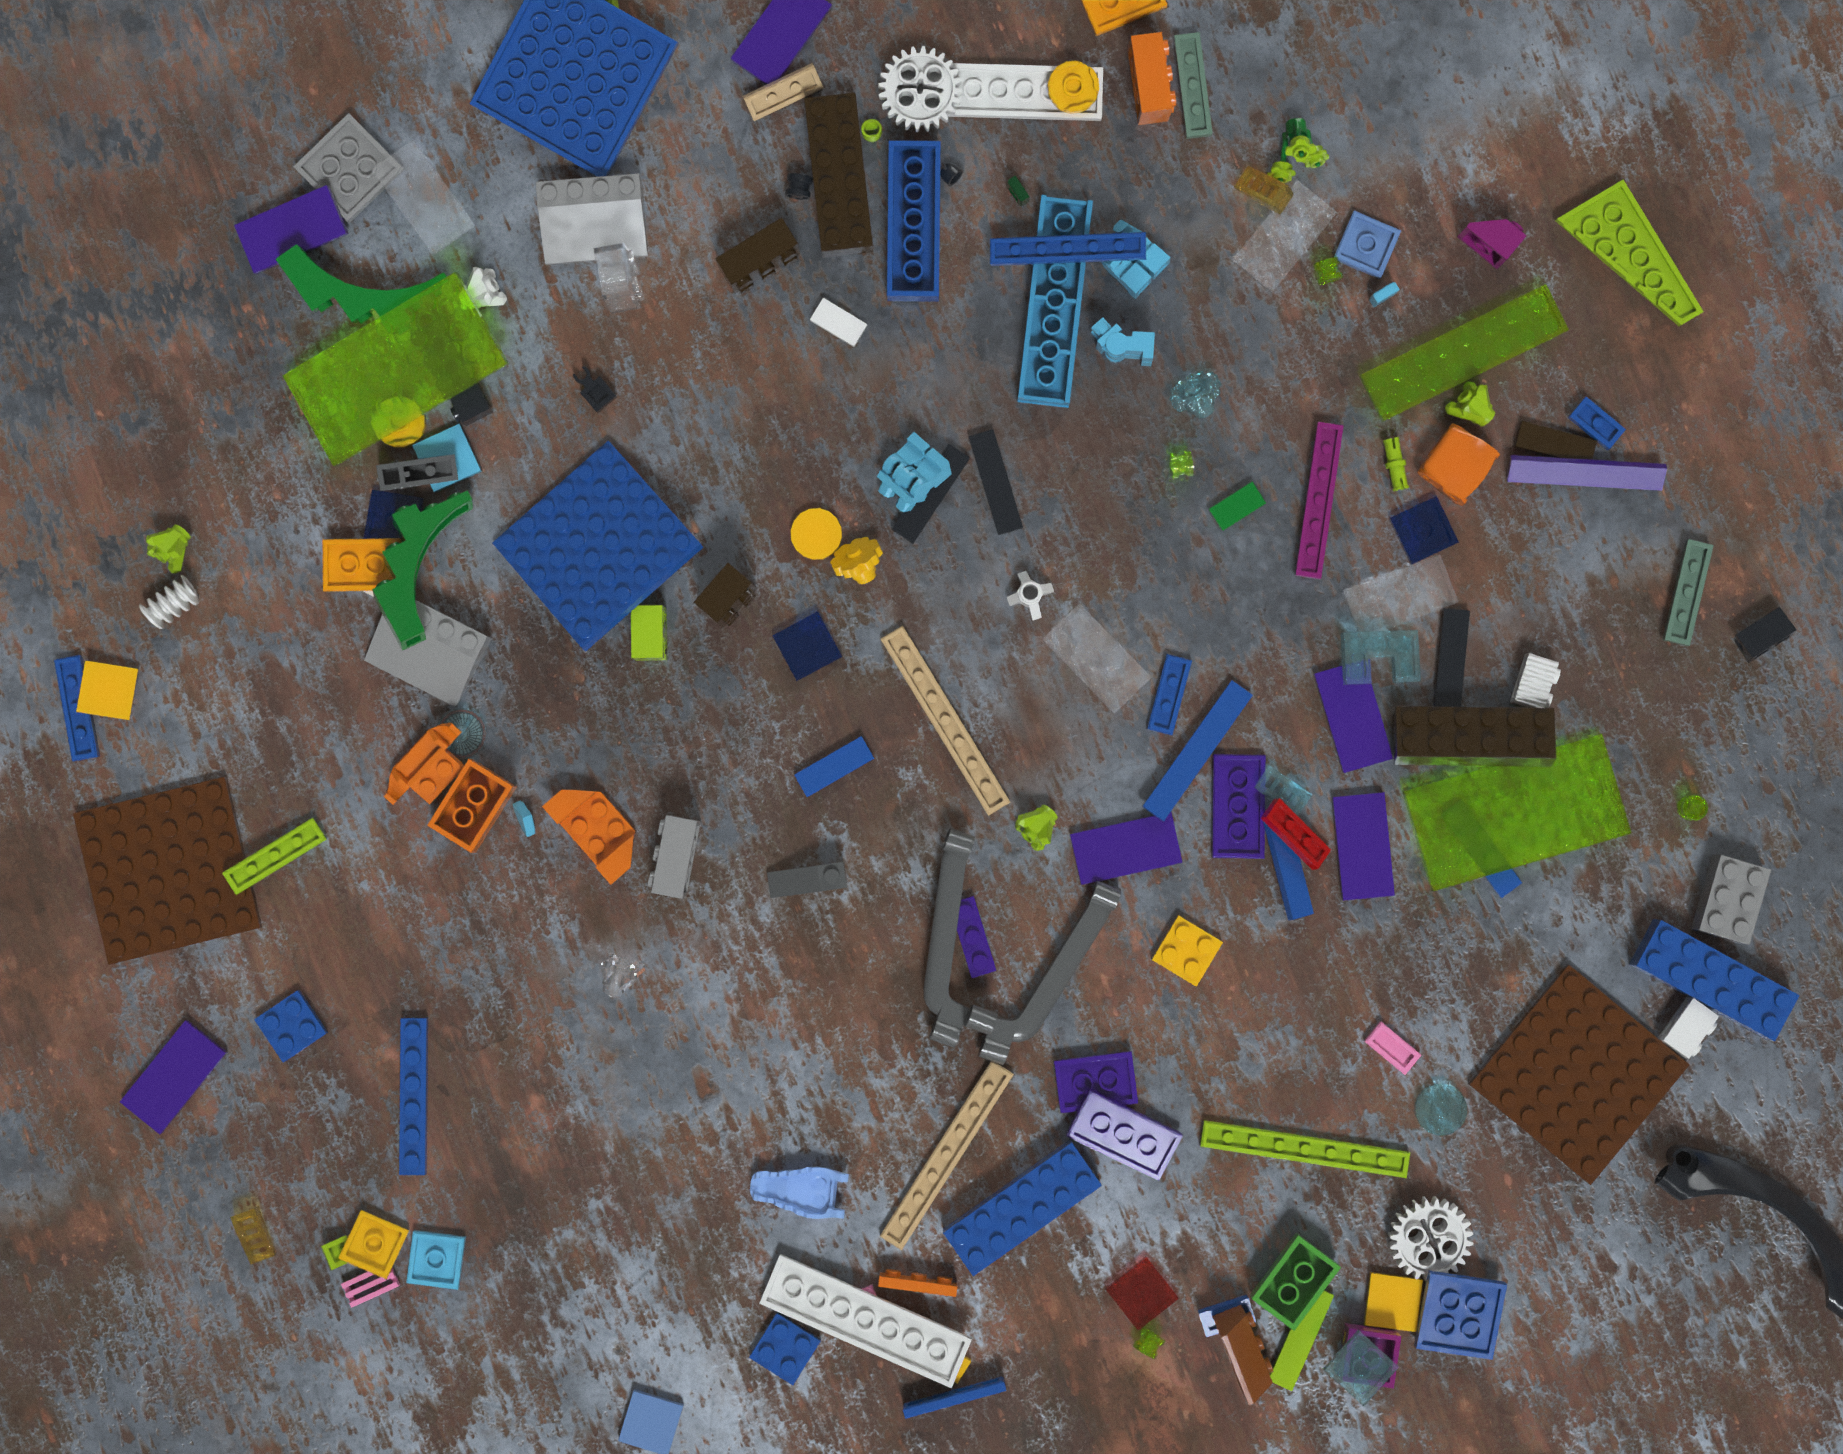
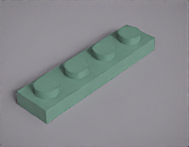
[1173,32,1213,139]
[1662,539,1714,646]

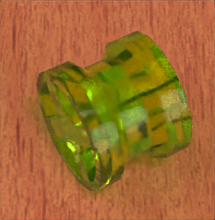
[1313,257,1343,285]
[1169,450,1194,479]
[1677,795,1708,821]
[1133,1327,1165,1359]

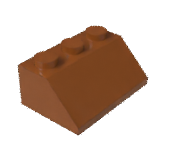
[1212,1305,1274,1405]

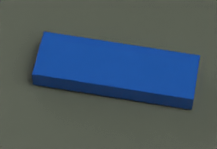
[1147,654,1192,736]
[794,736,874,797]

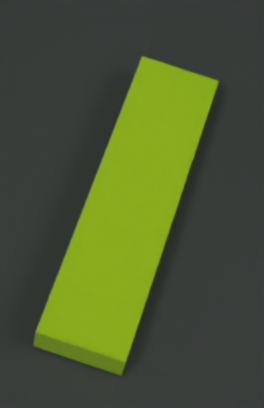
[222,818,327,895]
[1270,1290,1334,1391]

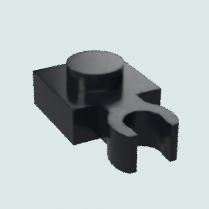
[573,366,617,414]

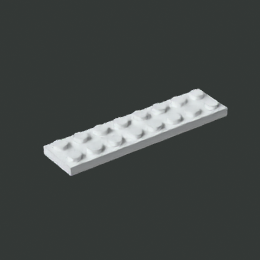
[897,63,1103,121]
[759,1254,972,1388]

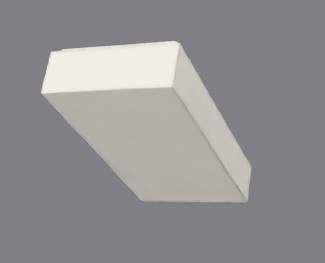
[810,298,868,347]

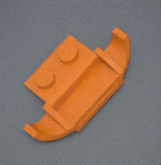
[383,723,464,805]

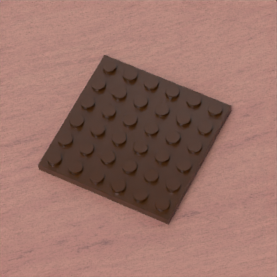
[73,777,262,965]
[1468,964,1689,1185]

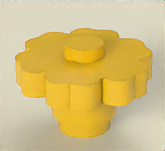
[830,537,883,584]

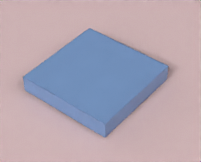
[1333,211,1401,279]
[618,1389,684,1454]

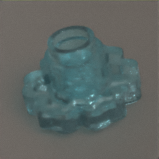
[1169,371,1221,418]

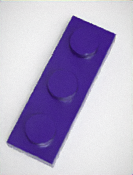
[957,896,996,978]

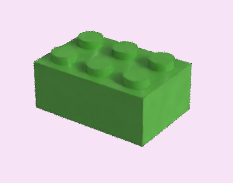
[1250,1233,1341,1331]

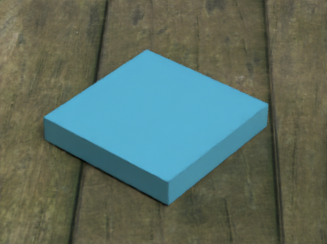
[412,424,482,493]
[406,1230,466,1290]

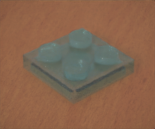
[1323,1329,1399,1406]

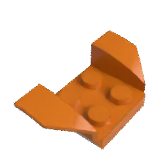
[542,790,636,885]

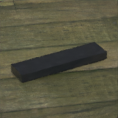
[968,429,1023,536]
[892,444,970,544]
[1433,608,1470,707]

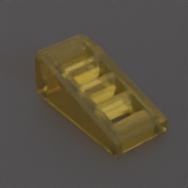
[1234,166,1294,214]
[230,1206,276,1265]

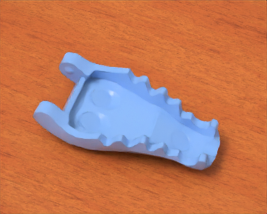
[750,1167,849,1219]

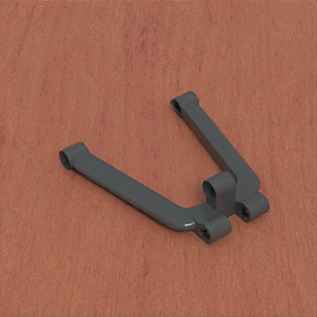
[923,828,1121,1065]

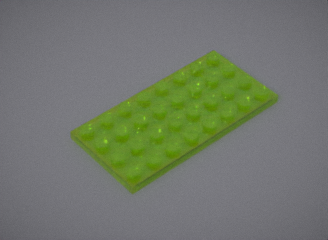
[282,272,509,466]
[1402,734,1632,891]

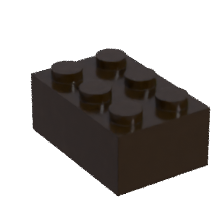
[715,217,800,294]
[694,562,756,628]

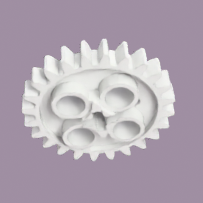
[878,46,962,132]
[1388,1196,1473,1281]

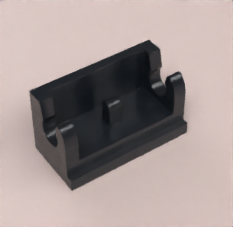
[1735,607,1796,663]

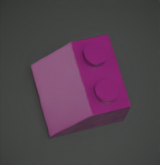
[1457,219,1527,269]

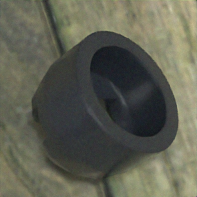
[940,163,963,186]

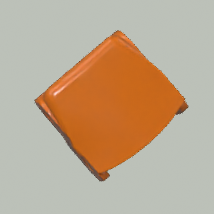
[1417,423,1500,506]

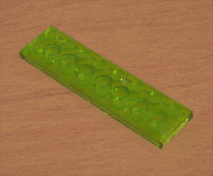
[1359,284,1569,422]

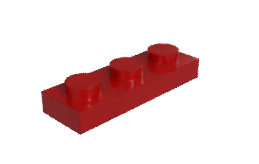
[1261,798,1331,870]

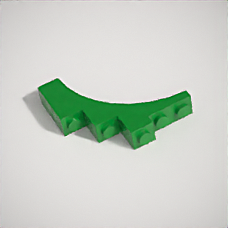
[276,244,451,336]
[372,490,473,651]

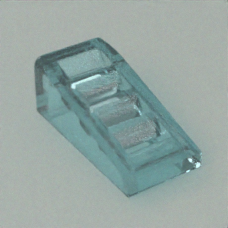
[1255,766,1313,816]

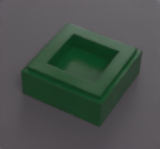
[1007,176,1030,207]

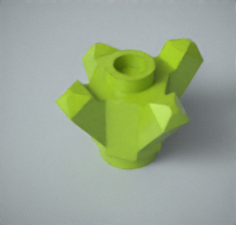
[1445,382,1495,427]
[146,524,191,574]
[1015,805,1058,851]

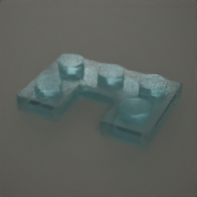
[1341,630,1421,685]

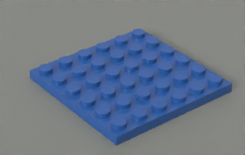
[470,0,679,177]
[492,440,703,652]

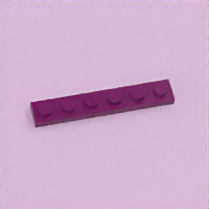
[1294,422,1344,580]

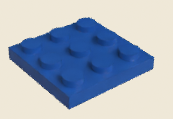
[1414,1270,1507,1360]

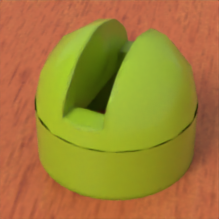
[861,119,882,142]

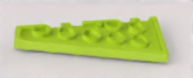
[1555,179,1704,326]

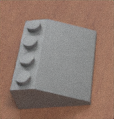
[536,173,648,265]
[364,600,492,707]

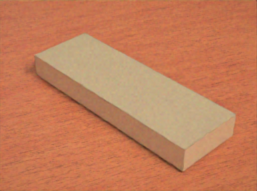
[742,63,823,121]

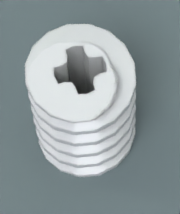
[139,575,199,629]

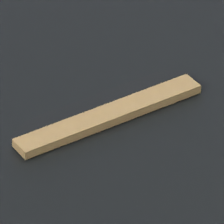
[881,626,1010,816]
[880,1061,1014,1250]

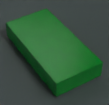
[1208,481,1266,531]

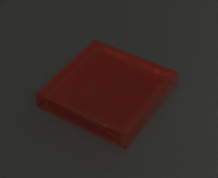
[1105,1256,1179,1331]

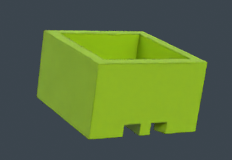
[631,605,667,661]

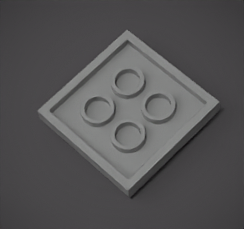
[293,113,404,223]

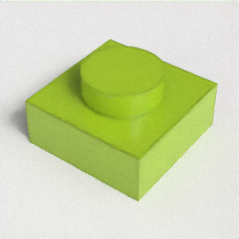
[321,1235,347,1271]

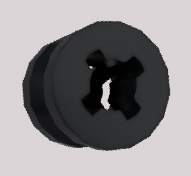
[785,173,813,200]

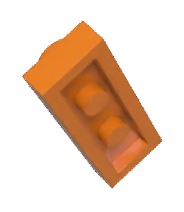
[878,1269,957,1297]

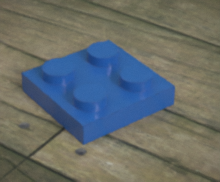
[254,990,328,1062]
[749,1312,821,1385]

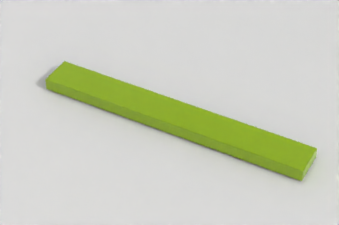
[1200,1120,1410,1178]

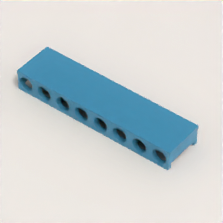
[1017,195,1093,408]

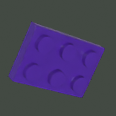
[1054,1051,1138,1113]

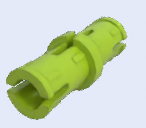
[1383,437,1409,491]

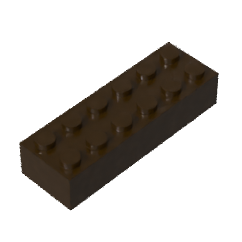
[804,92,874,258]
[1393,706,1556,767]

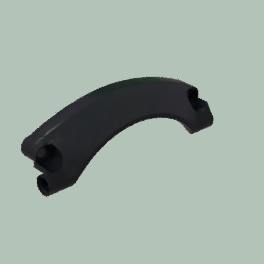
[1654,1144,1843,1319]

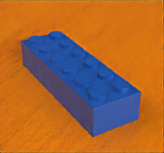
[887,141,941,302]
[1629,919,1800,1041]
[943,1139,1102,1276]

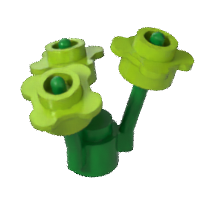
[1267,118,1329,183]

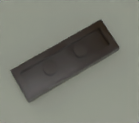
[1514,421,1597,460]

